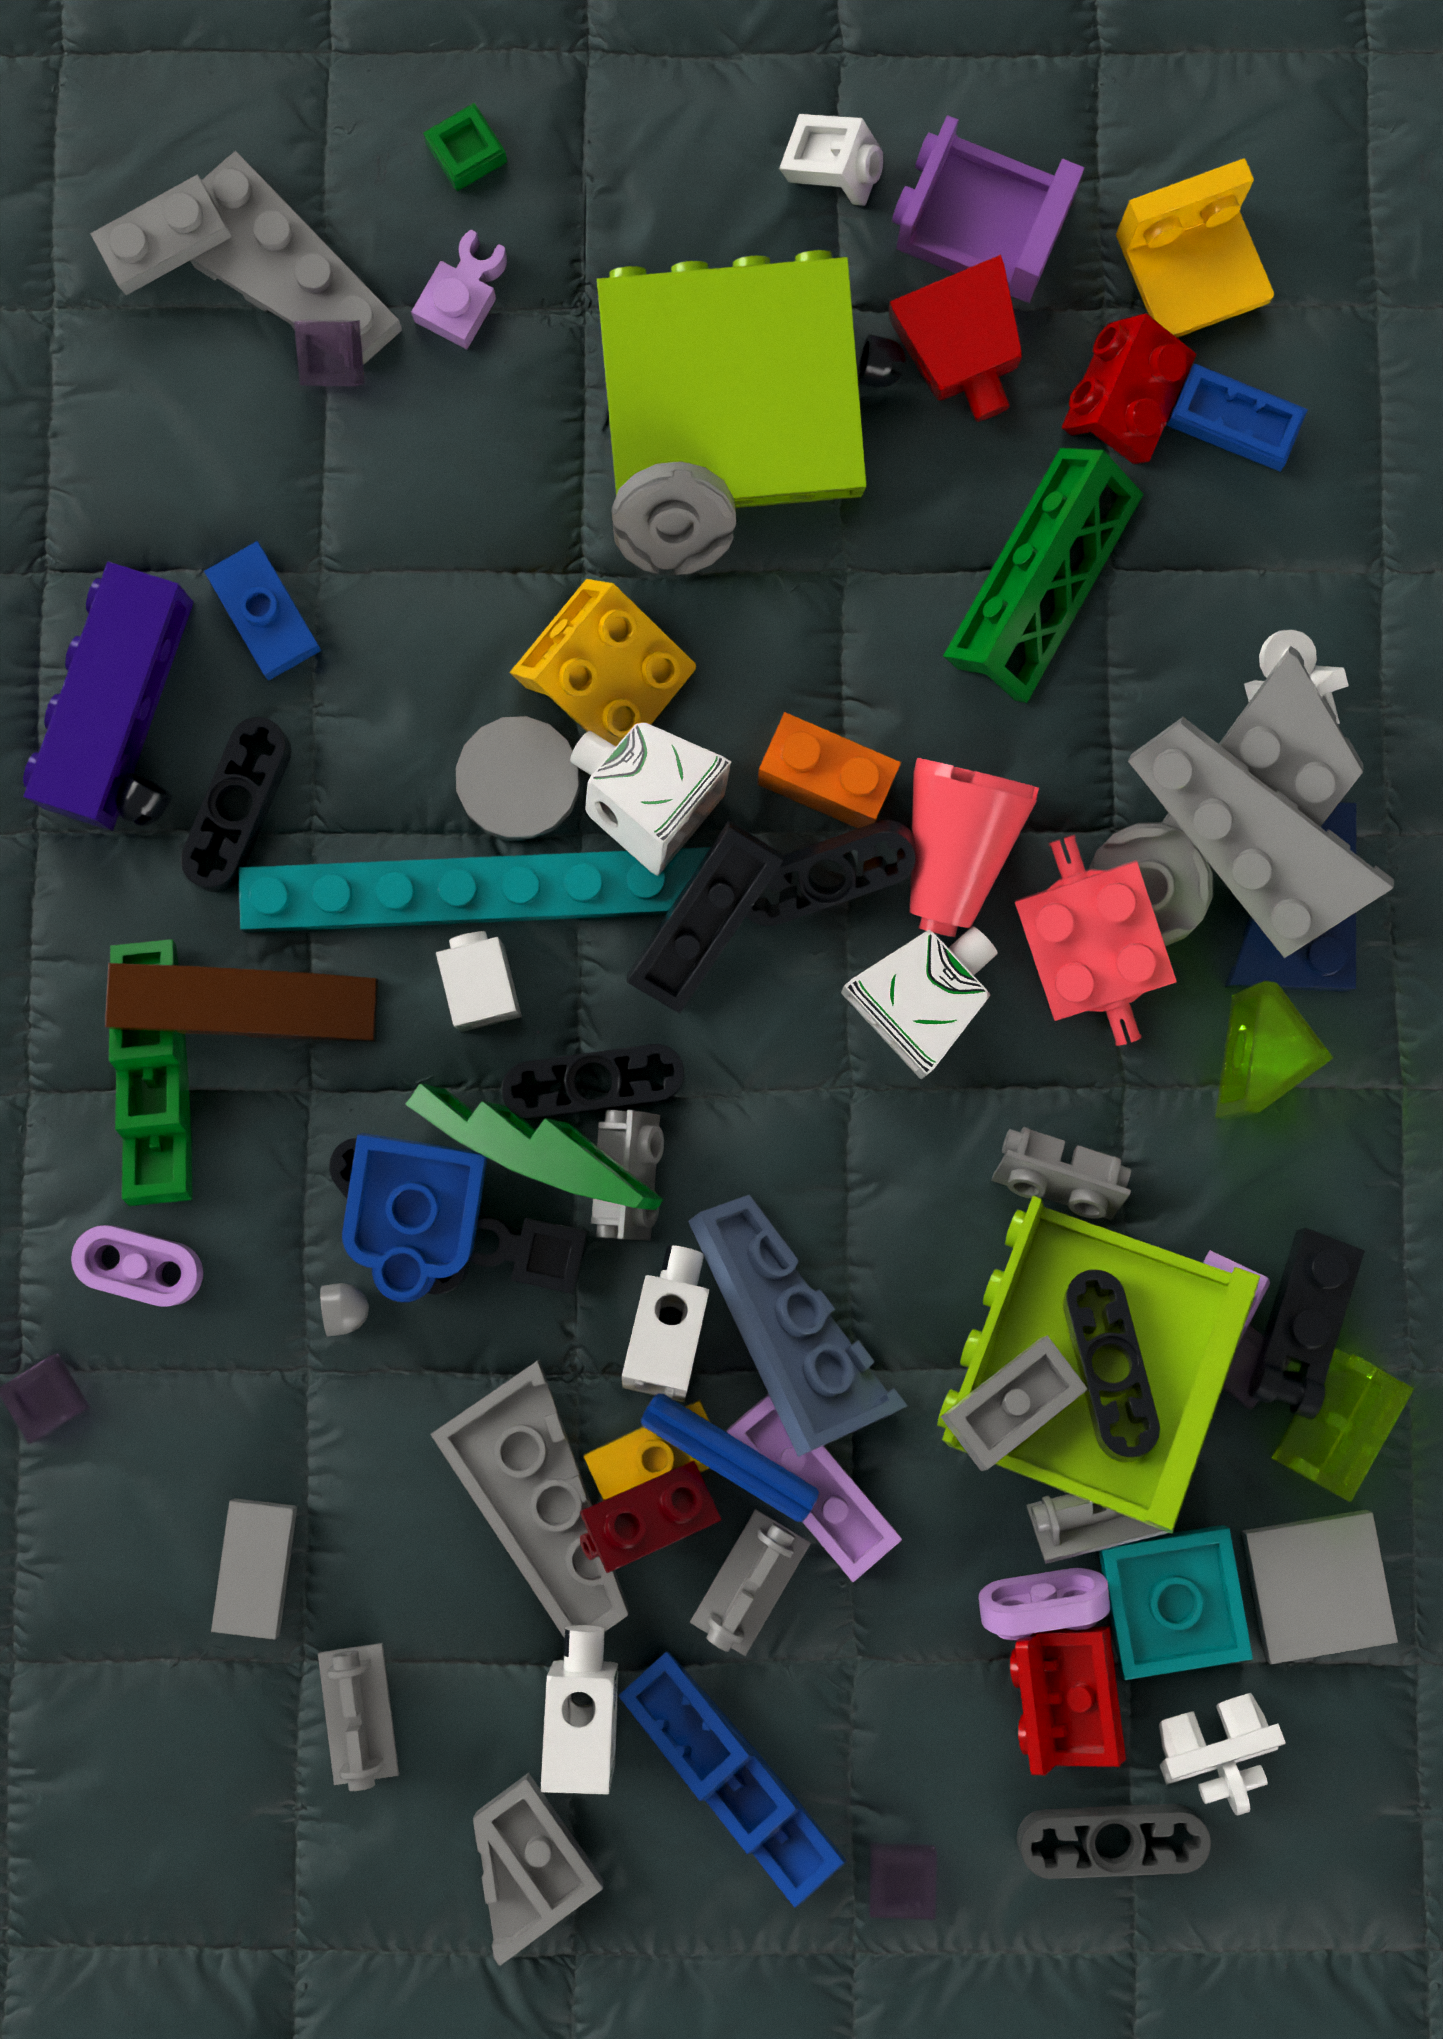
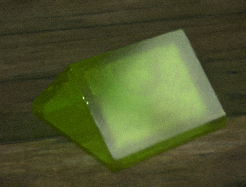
[1215,981,1333,1120]

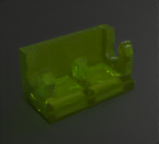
[1271,1348,1414,1503]

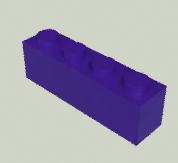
[23,561,194,831]

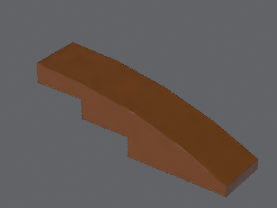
[105,963,378,1041]

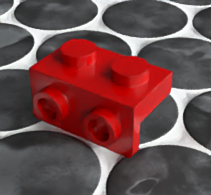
[1062,313,1197,464]
[1010,1626,1126,1775]

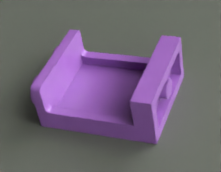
[892,115,1085,303]

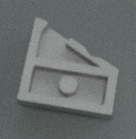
[473,1772,604,1966]

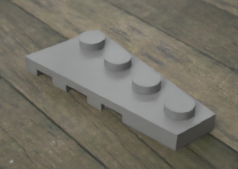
[190,150,402,370]
[1128,717,1394,958]
[430,1359,629,1638]

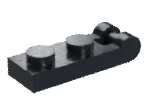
[1248,1228,1365,1420]

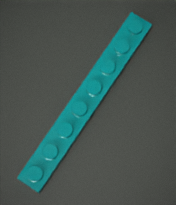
[239,847,711,933]

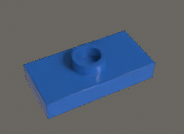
[1167,363,1308,472]
[204,541,322,681]

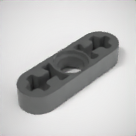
[1017,1804,1211,1879]

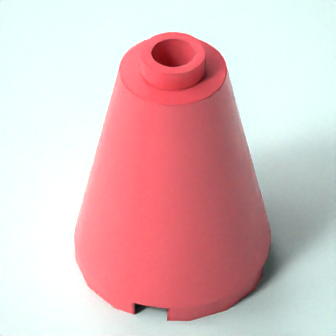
[910,758,1039,937]

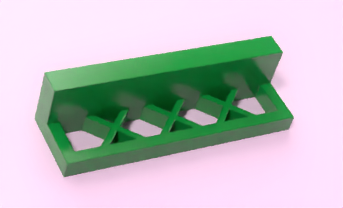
[943,448,1143,703]

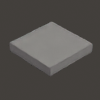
[1241,1509,1398,1664]

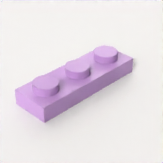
[727,1394,902,1582]

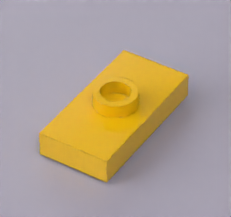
[583,1400,711,1501]

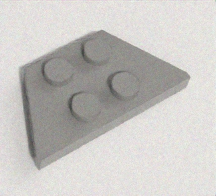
[1162,646,1363,830]

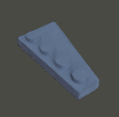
[688,1195,907,1457]

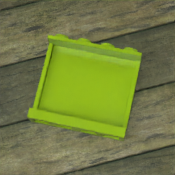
[597,250,866,508]
[937,1196,1260,1534]

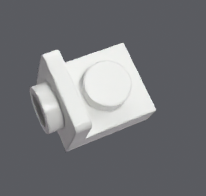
[779,114,883,206]

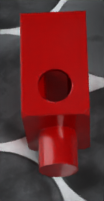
[889,254,1022,422]

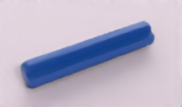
[641,1393,819,1522]

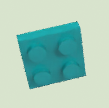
[1098,1525,1253,1680]

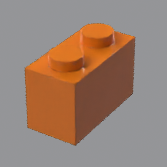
[757,712,901,828]

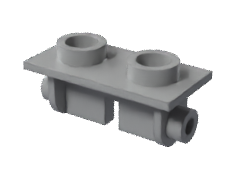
[591,1110,664,1241]
[991,1127,1131,1220]
[1026,1494,1168,1564]
[690,1509,811,1656]
[318,1643,400,1791]

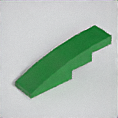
[109,939,193,1207]
[406,1084,663,1210]

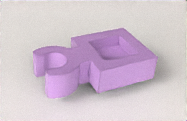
[411,230,507,349]

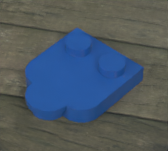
[342,1133,488,1302]

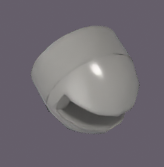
[320,1283,369,1337]

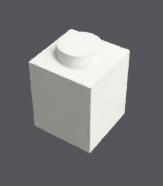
[436,931,522,1032]

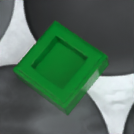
[423,103,508,192]

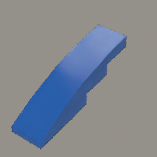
[618,1651,847,1908]

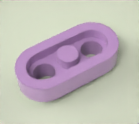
[71,1225,203,1307]
[979,1568,1110,1640]

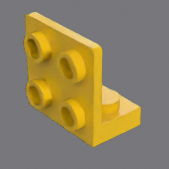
[1116,158,1274,338]
[509,579,696,746]

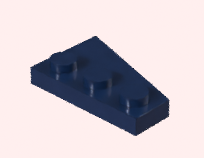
[1225,802,1356,991]

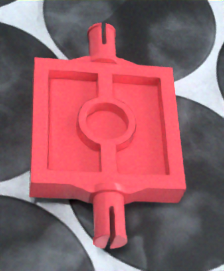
[1015,834,1177,1046]

